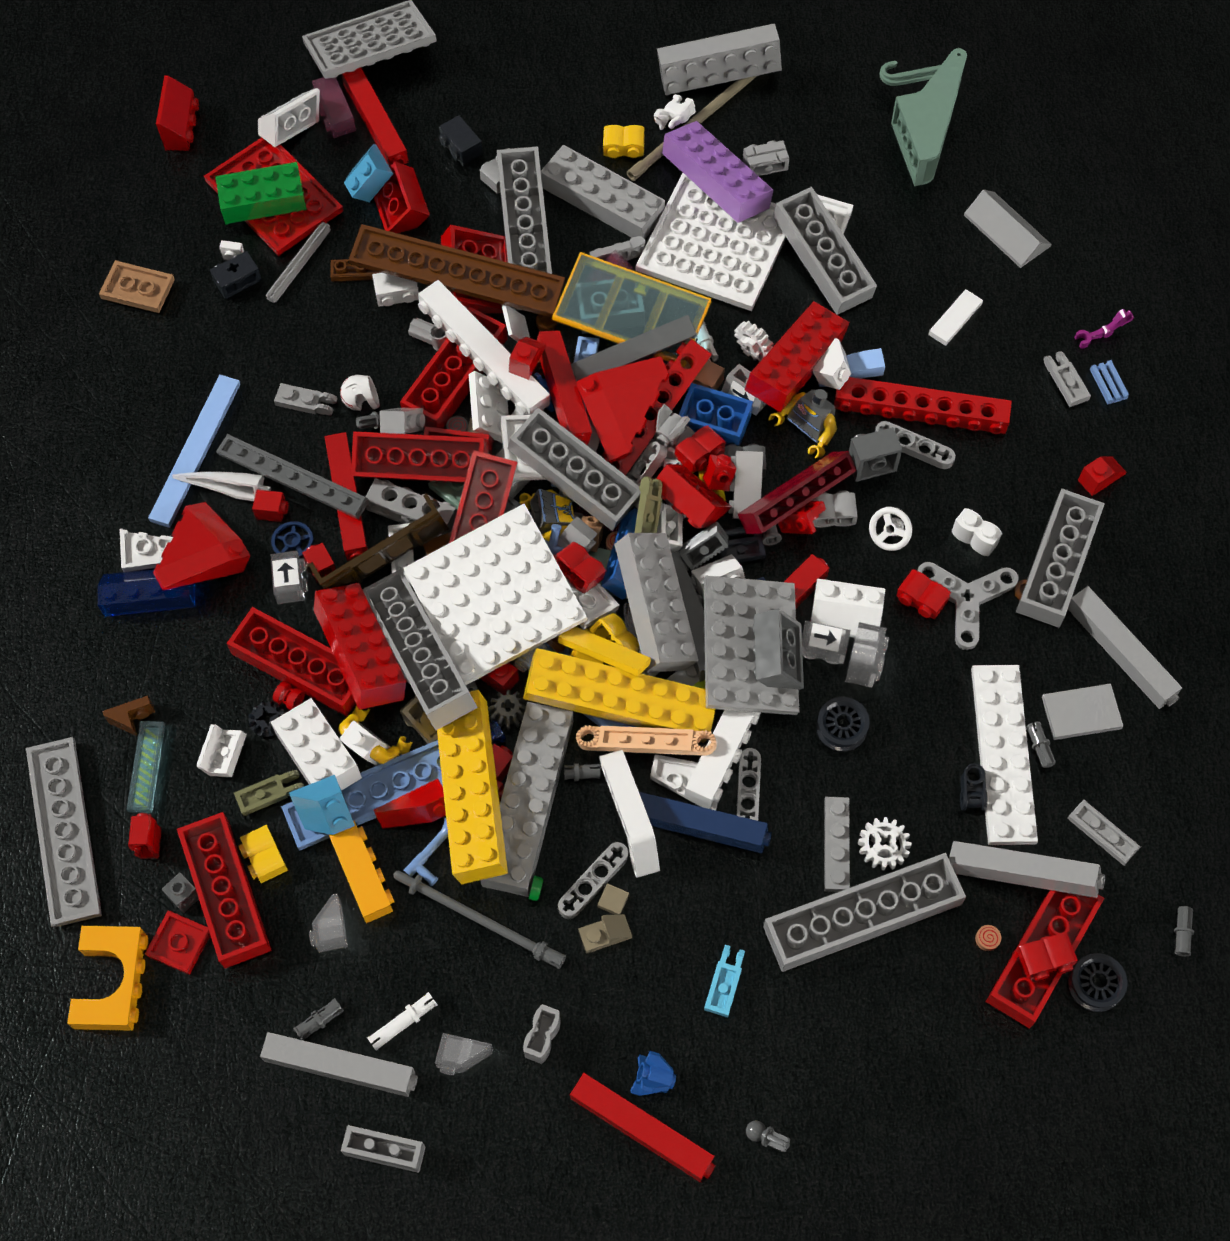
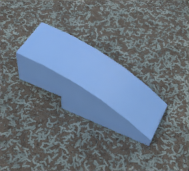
[818,348,885,387]

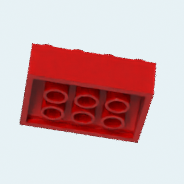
[441,225,508,314]

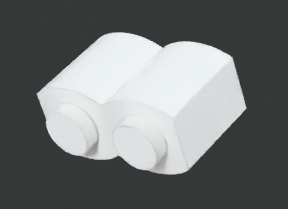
[952,508,1002,556]

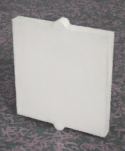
[502,305,530,341]

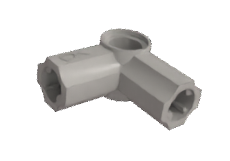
[408,318,447,351]

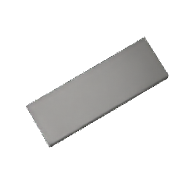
[1067,800,1140,865]

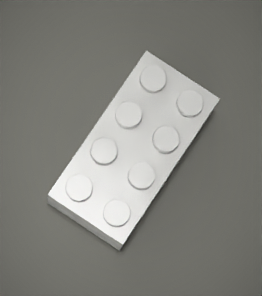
[271,698,362,791]

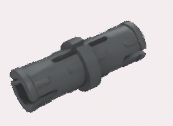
[293,998,344,1041]

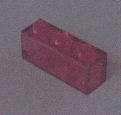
[312,77,356,138]

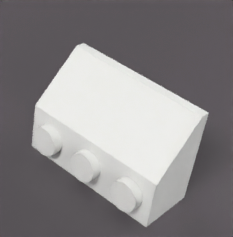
[258,88,320,147]
[809,579,885,641]

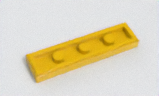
[558,626,651,676]

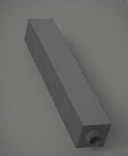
[571,315,698,381]

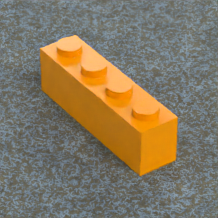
[329,820,394,923]

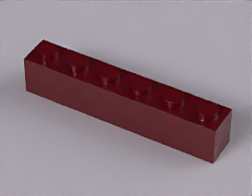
[738,451,857,534]

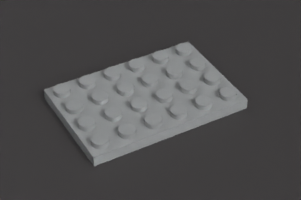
[302,0,437,79]
[704,575,799,715]

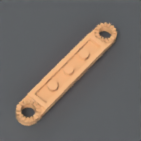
[576,725,717,756]

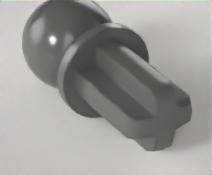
[356,412,380,429]
[746,1121,790,1152]

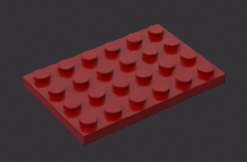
[204,137,344,256]

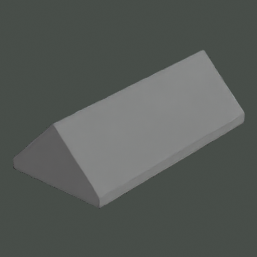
[964,190,1051,268]

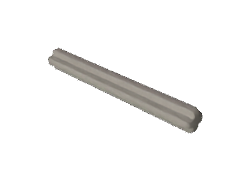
[266,222,331,303]

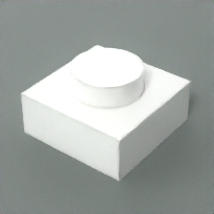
[219,240,244,260]

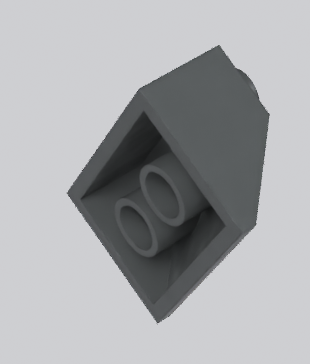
[753,608,804,689]

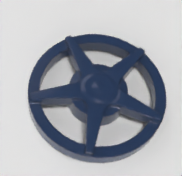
[271,521,314,559]

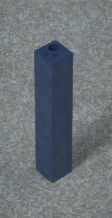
[639,792,771,853]

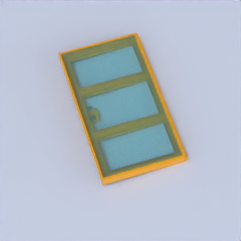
[552,252,711,367]

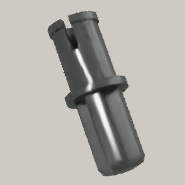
[1026,722,1056,768]
[1174,906,1194,956]

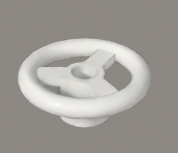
[869,507,912,551]

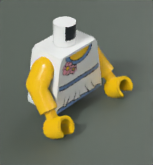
[338,706,413,766]

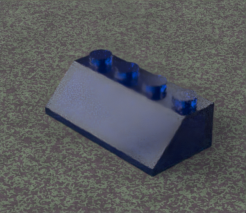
[98,569,195,617]

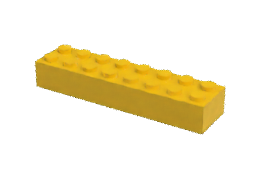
[523,648,715,743]
[437,690,508,884]

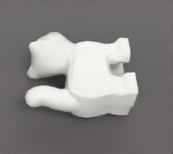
[654,94,696,130]

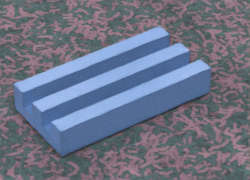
[1090,360,1129,405]

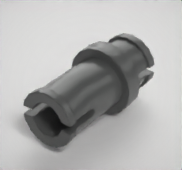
[564,763,600,781]

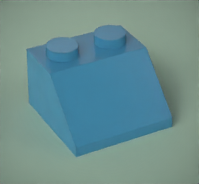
[344,144,394,202]
[289,775,355,835]

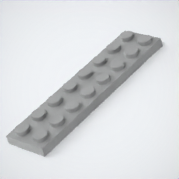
[26,737,102,928]

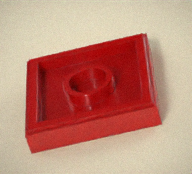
[145,910,210,975]

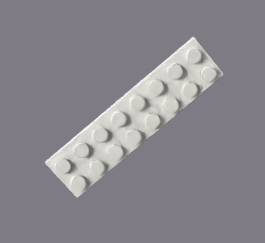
[971,665,1038,845]

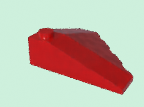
[576,356,669,463]
[153,502,250,590]

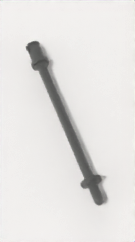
[393,871,566,969]

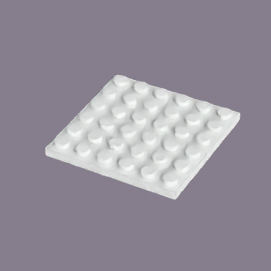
[636,173,786,311]
[403,504,588,685]

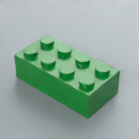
[215,162,307,224]

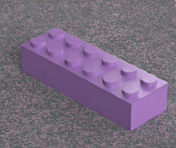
[662,121,773,223]

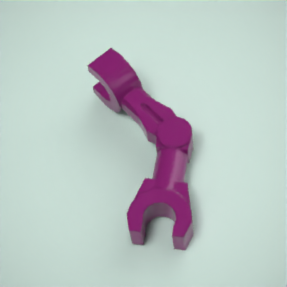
[1074,309,1134,348]

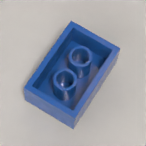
[679,383,753,446]

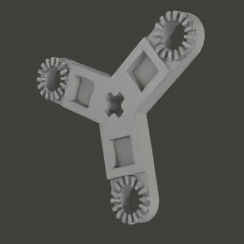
[918,562,1018,650]

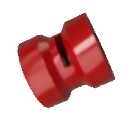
[273,681,305,710]

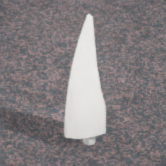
[172,472,271,501]

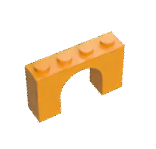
[67,926,148,1031]

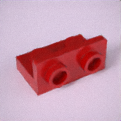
[778,501,826,534]

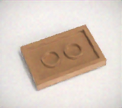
[99,261,175,313]

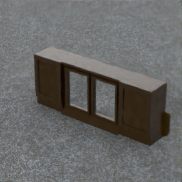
[305,494,449,589]

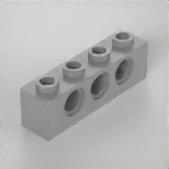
[365,478,457,536]

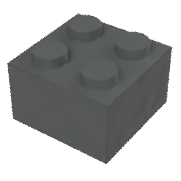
[849,427,902,482]

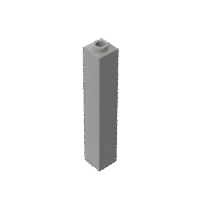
[1068,586,1182,709]
[949,841,1105,898]
[260,1032,418,1097]

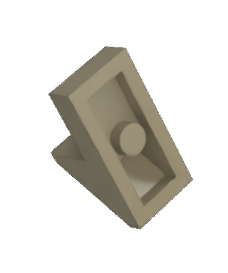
[400,695,438,744]
[578,914,632,954]

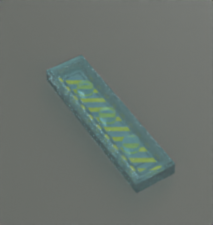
[127,721,165,813]

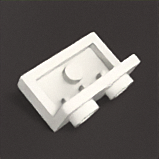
[197,724,247,777]

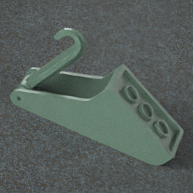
[879,48,967,186]

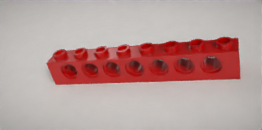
[602,339,712,475]
[834,377,1011,434]

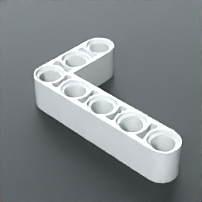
[599,750,660,878]

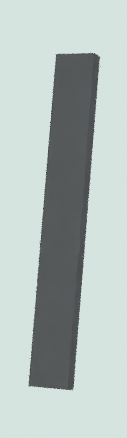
[216,434,370,519]

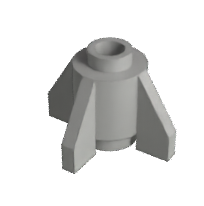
[655,404,695,447]

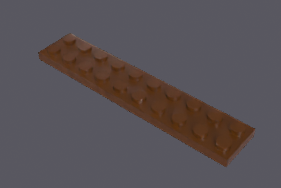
[349,224,565,318]

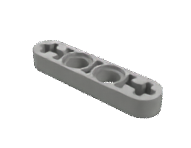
[875,421,955,469]
[736,748,761,821]
[558,842,628,919]

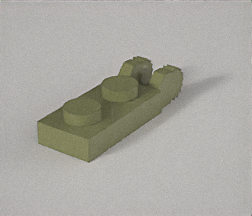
[634,476,663,533]
[234,770,304,816]

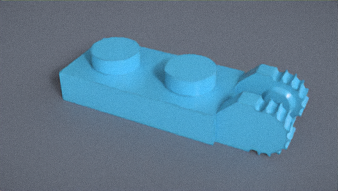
[704,945,745,1017]

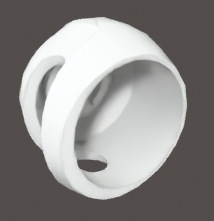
[340,375,380,411]

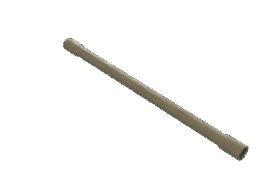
[627,75,760,181]

